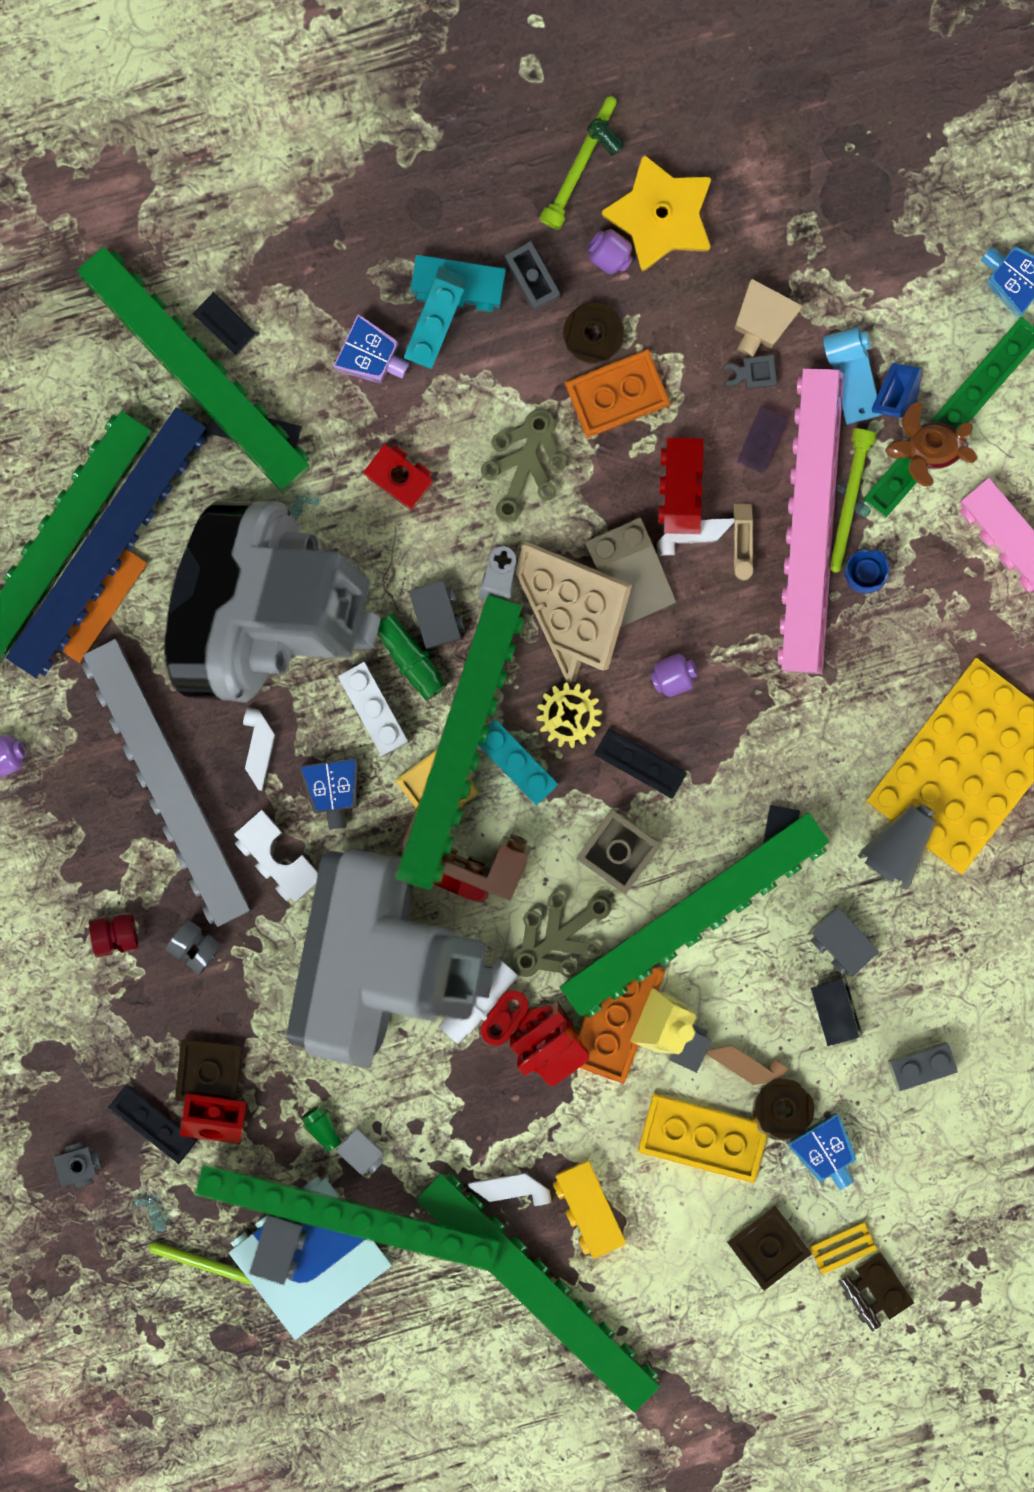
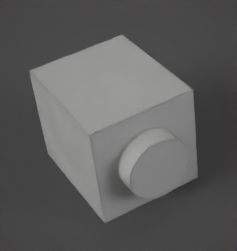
[336,1127,384,1176]

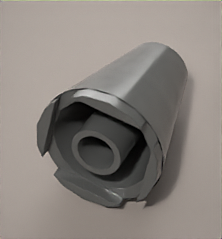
[858,803,937,890]

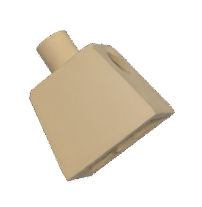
[734,279,802,357]

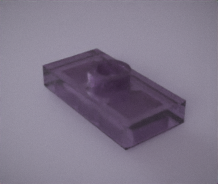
[736,406,788,474]

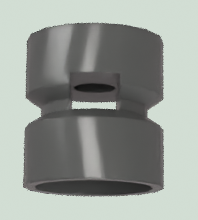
[165,919,222,975]

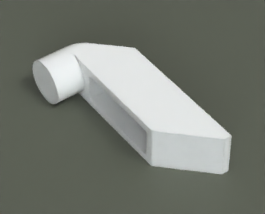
[656,519,734,556]
[243,707,275,791]
[468,1173,552,1206]

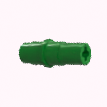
[377,613,447,701]

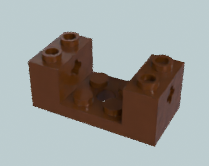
[397,801,531,901]

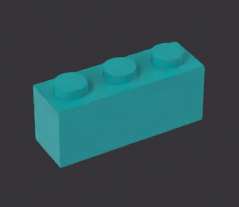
[410,255,506,312]
[404,266,467,369]
[478,719,558,806]

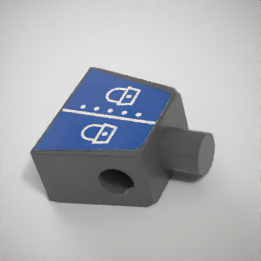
[300,758,359,830]

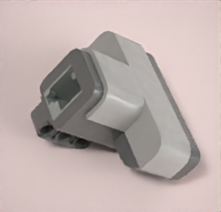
[287,849,495,1068]

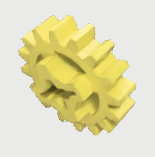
[536,683,602,748]

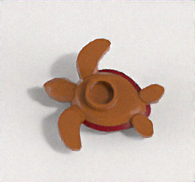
[885,402,977,487]

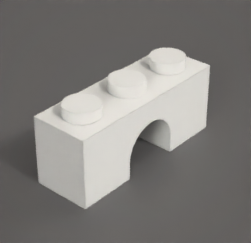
[338,662,409,757]
[234,810,318,902]

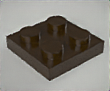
[175,1039,242,1101]
[727,1205,812,1291]

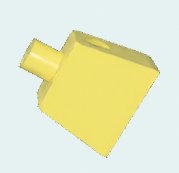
[630,988,696,1054]

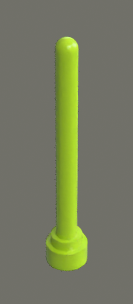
[539,96,617,230]
[830,428,877,573]
[149,1242,253,1286]

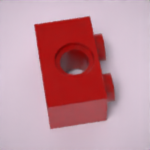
[363,444,434,511]
[180,1094,246,1144]

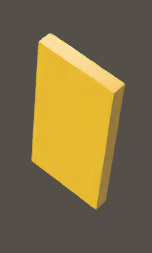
[637,1093,767,1184]

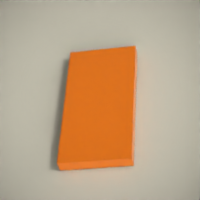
[62,548,148,664]
[577,950,666,1084]

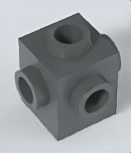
[53,1142,102,1188]

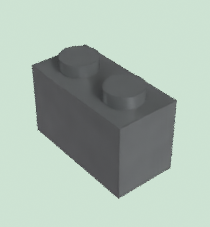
[504,241,560,313]
[409,580,465,650]
[809,907,879,977]
[888,1042,958,1091]
[249,1214,307,1285]

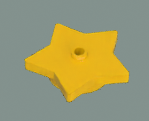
[602,156,711,272]

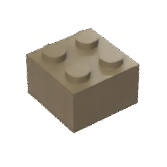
[576,809,661,894]

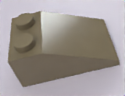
[585,518,676,627]

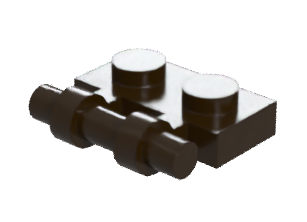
[838,1251,914,1331]

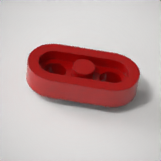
[481,990,528,1046]

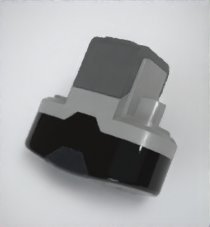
[164,499,381,702]

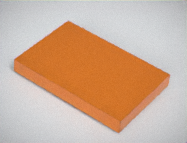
[564,349,671,439]

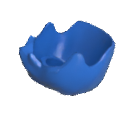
[844,549,890,594]

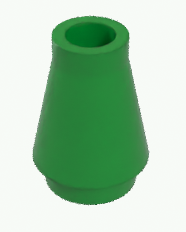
[301,1105,342,1152]

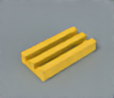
[809,1222,877,1275]

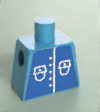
[980,246,1034,319]
[786,1113,856,1190]

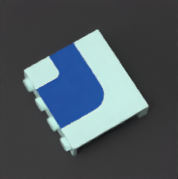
[229,1176,393,1340]

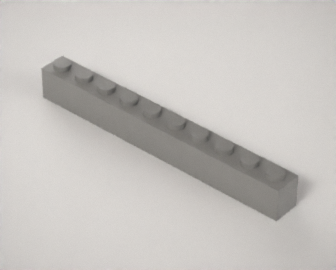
[82,639,252,927]

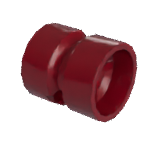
[89,912,139,958]

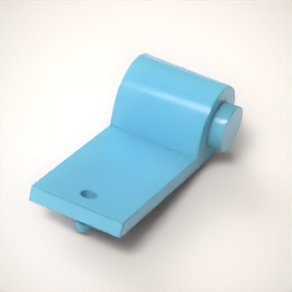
[823,327,882,425]

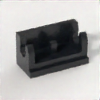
[811,977,863,1046]

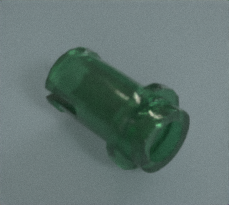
[587,118,624,156]

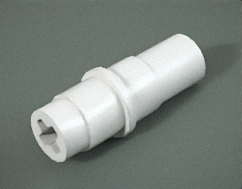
[438,959,518,1044]

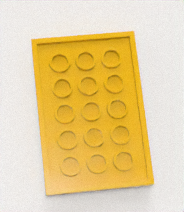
[865,658,1034,875]

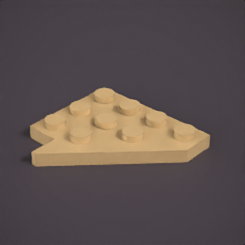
[515,542,632,683]

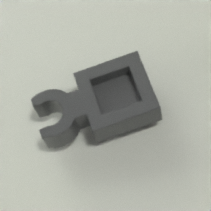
[723,355,777,389]

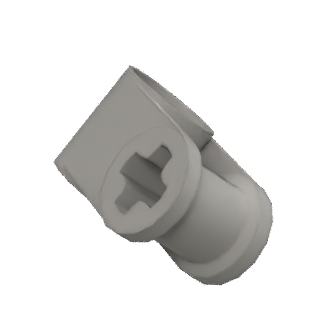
[479,546,517,601]

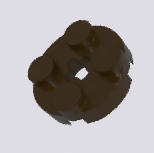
[563,302,624,364]
[752,1079,814,1141]

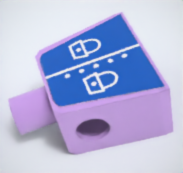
[333,315,410,383]

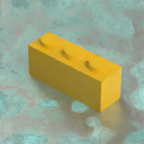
[552,1159,627,1260]

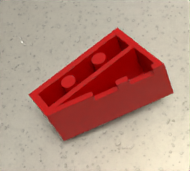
[658,438,704,535]

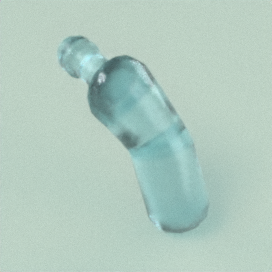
[837,485,871,518]
[290,494,319,521]
[134,1198,166,1233]

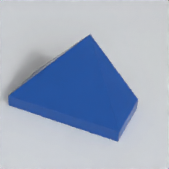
[872,363,922,418]

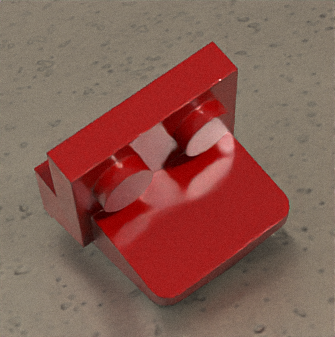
[510,1001,589,1086]

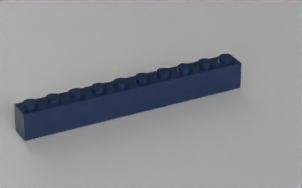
[6,407,207,678]

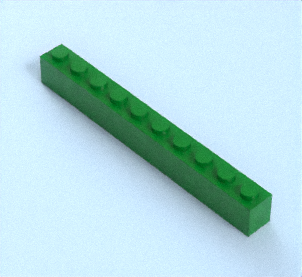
[77,246,310,494]
[0,411,154,664]
[395,595,525,890]
[559,812,830,1018]
[194,1163,500,1272]
[416,1171,660,1413]

